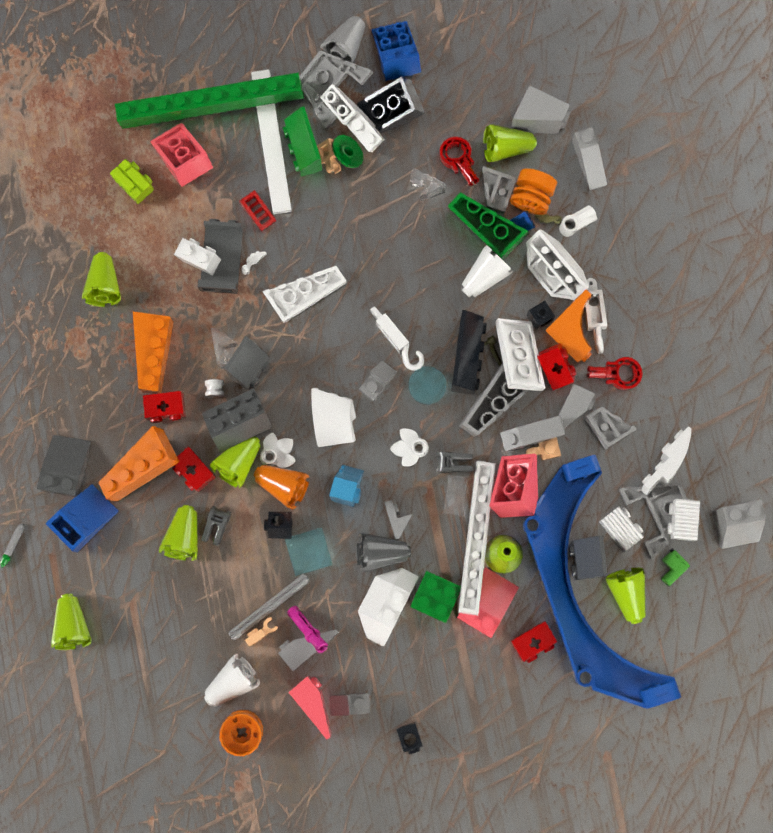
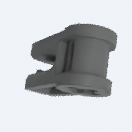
[436,452,473,473]
[201,506,231,546]

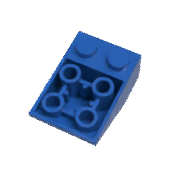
[371,21,421,81]
[45,484,119,552]

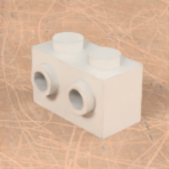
[174,238,221,276]

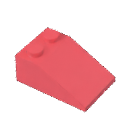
[150,122,213,187]
[489,453,538,518]
[456,567,519,638]
[289,675,332,739]

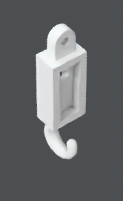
[584,278,607,354]
[370,306,425,370]

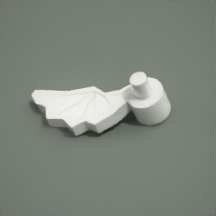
[241,251,267,275]

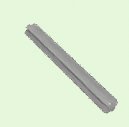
[228,574,310,640]

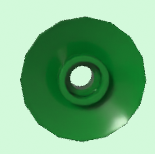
[332,135,364,168]

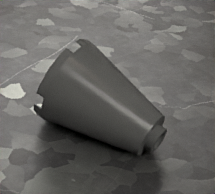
[356,533,411,572]

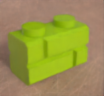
[110,159,154,204]

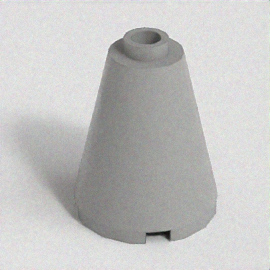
[320,16,365,63]

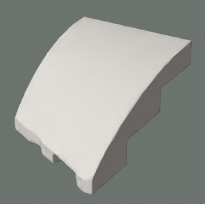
[311,387,356,447]

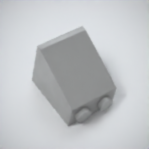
[511,85,571,134]
[712,500,766,549]

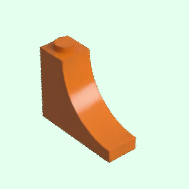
[545,289,593,363]

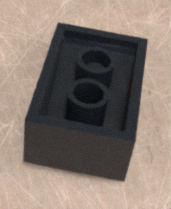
[357,77,425,133]

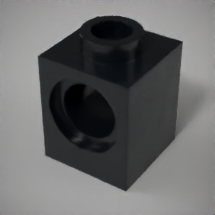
[527,300,555,330]
[264,512,293,539]
[396,722,423,755]

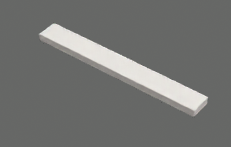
[251,69,292,215]
[458,461,496,616]

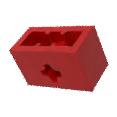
[537,343,577,391]
[143,391,186,423]
[172,446,216,492]
[510,621,557,663]

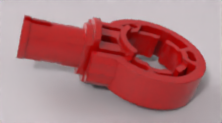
[440,137,479,186]
[587,357,643,390]

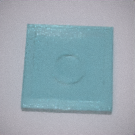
[285,528,333,576]

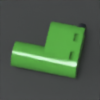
[661,548,690,587]

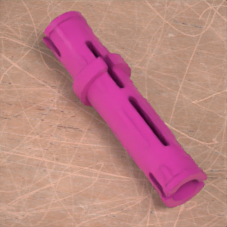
[287,606,328,653]

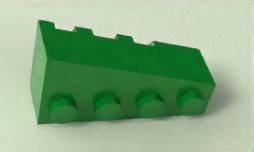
[448,192,529,260]

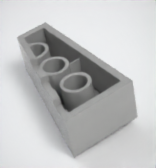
[459,363,529,437]

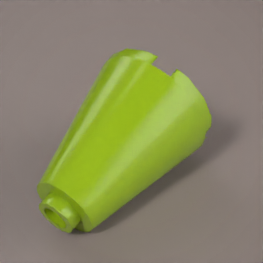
[483,124,537,162]
[82,252,121,307]
[210,436,261,488]
[159,505,198,561]
[485,535,523,574]
[606,567,646,624]
[51,594,92,650]

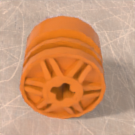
[510,169,558,215]
[219,709,263,756]

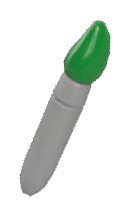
[0,523,24,568]

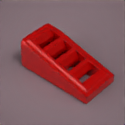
[239,190,277,231]

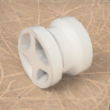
[205,379,224,398]

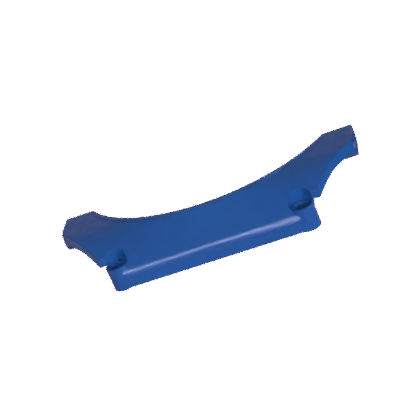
[523,454,681,709]

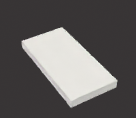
[495,318,545,391]

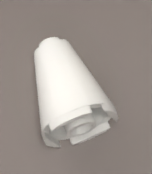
[462,245,514,298]
[204,654,260,707]

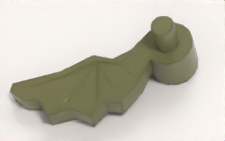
[535,214,562,225]
[484,335,502,366]

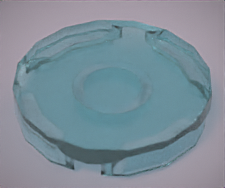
[409,366,446,405]

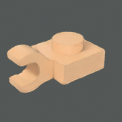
[317,138,341,174]
[526,437,561,461]
[245,617,278,647]

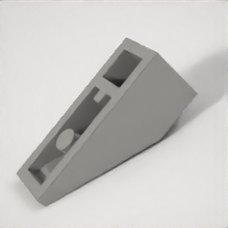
[572,127,607,191]
[558,384,596,429]
[500,416,566,451]
[278,629,339,671]

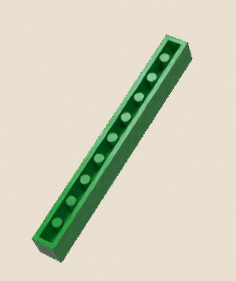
[115,72,304,129]

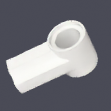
[559,205,598,237]

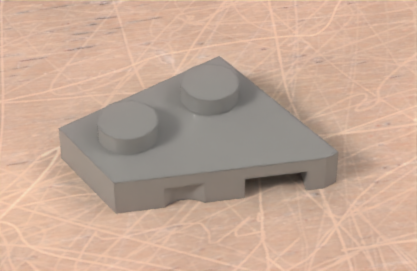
[482,166,517,214]
[584,406,637,450]

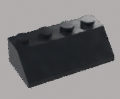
[451,310,487,395]

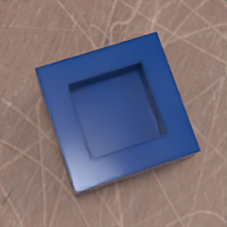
[510,211,536,231]

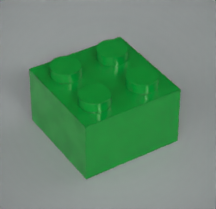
[410,571,461,623]

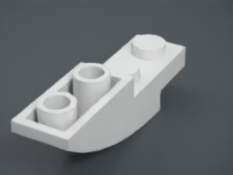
[320,84,384,152]
[641,426,691,495]

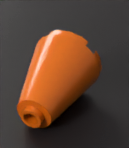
[254,465,309,510]

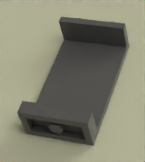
[198,219,243,294]

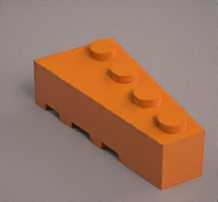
[133,311,174,394]
[98,426,179,502]

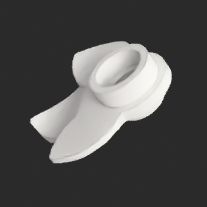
[390,428,429,467]
[260,433,296,468]

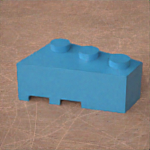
[329,465,364,507]

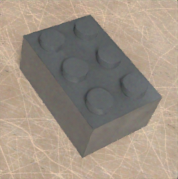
[202,388,272,452]

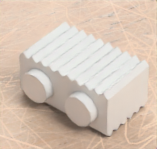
[668,499,700,541]
[599,506,644,552]

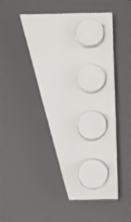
[263,266,347,323]

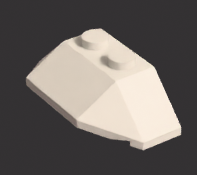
[526,229,589,300]
[358,568,419,647]

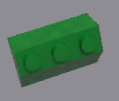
[282,107,323,177]

